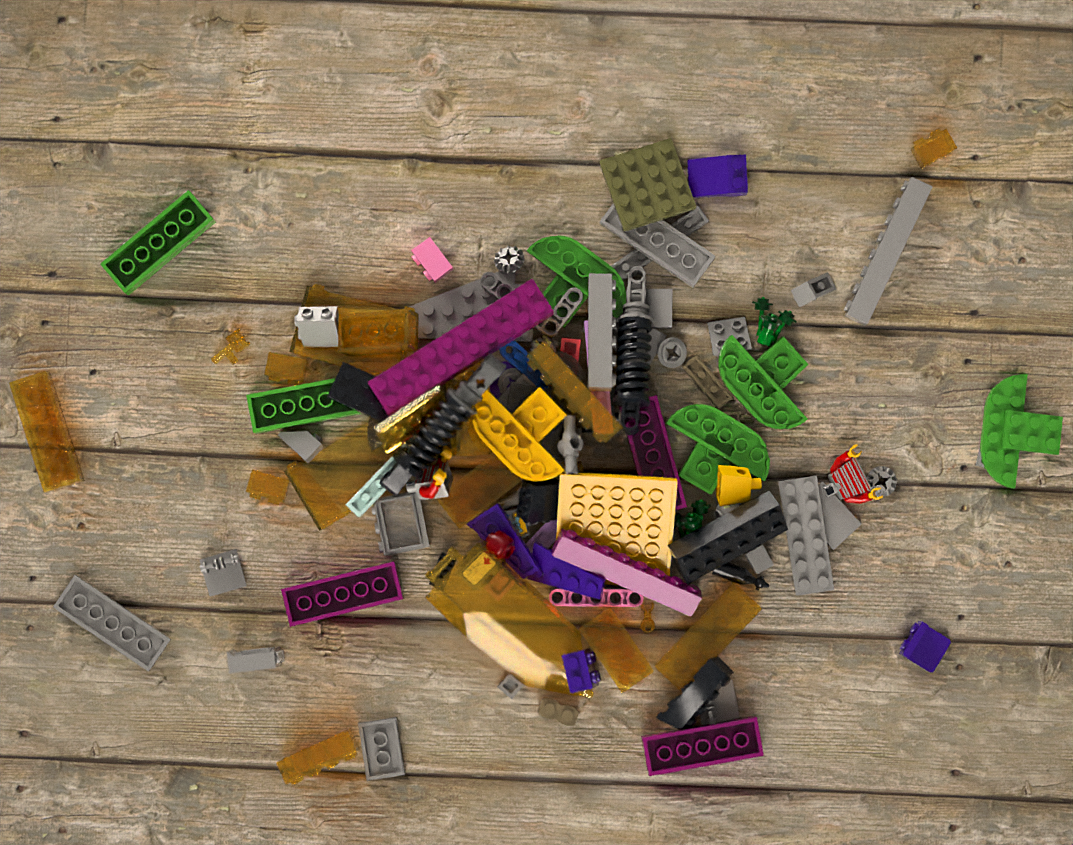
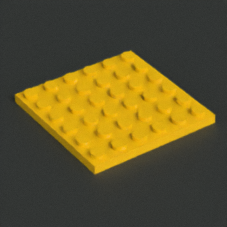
[556,472,677,585]

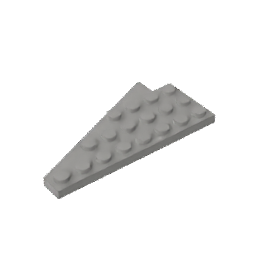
[380,271,533,342]

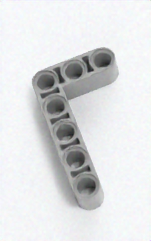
[481,272,583,337]

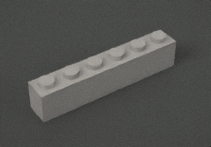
[588,274,616,391]

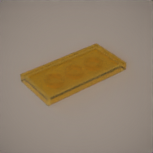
[374,384,447,453]

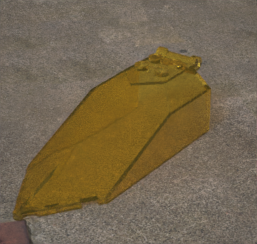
[425,539,594,698]

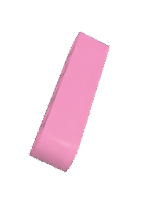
[549,588,644,607]

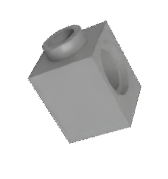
[744,545,774,574]

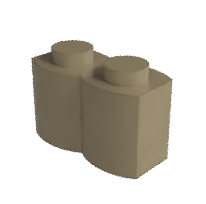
[538,697,579,726]

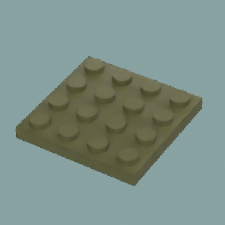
[599,138,696,232]

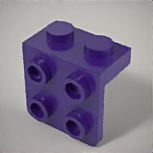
[899,621,951,673]
[561,648,601,694]

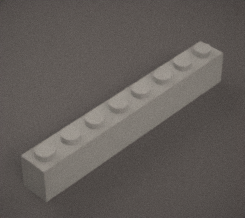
[844,177,932,326]

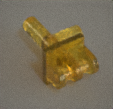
[211,329,250,365]

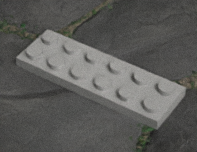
[600,204,716,288]
[778,476,834,596]
[53,575,171,672]

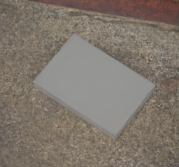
[818,482,861,550]
[358,717,405,781]

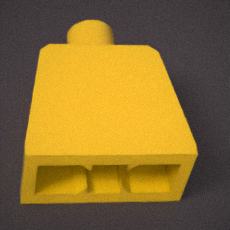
[716,465,762,506]

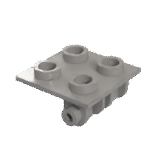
[707,317,752,357]
[199,549,247,597]
[700,680,740,725]

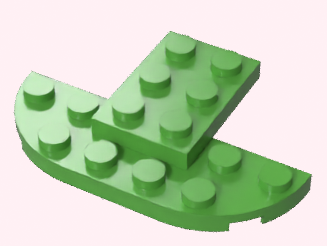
[526,235,626,328]
[718,335,808,429]
[980,374,1063,489]
[665,404,770,495]

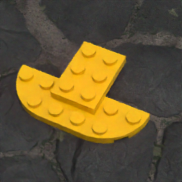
[472,387,567,481]

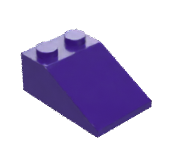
[687,154,748,198]

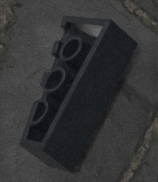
[656,656,734,730]

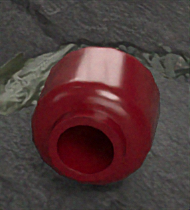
[486,530,515,559]

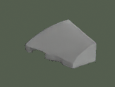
[646,289,673,329]

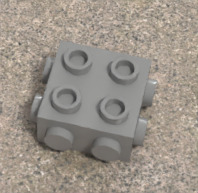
[294,306,344,347]

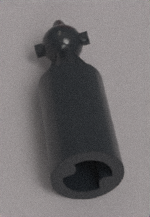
[712,562,769,591]

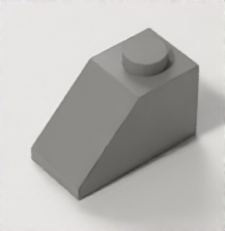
[791,272,836,307]
[278,431,324,464]

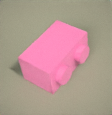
[412,237,453,283]

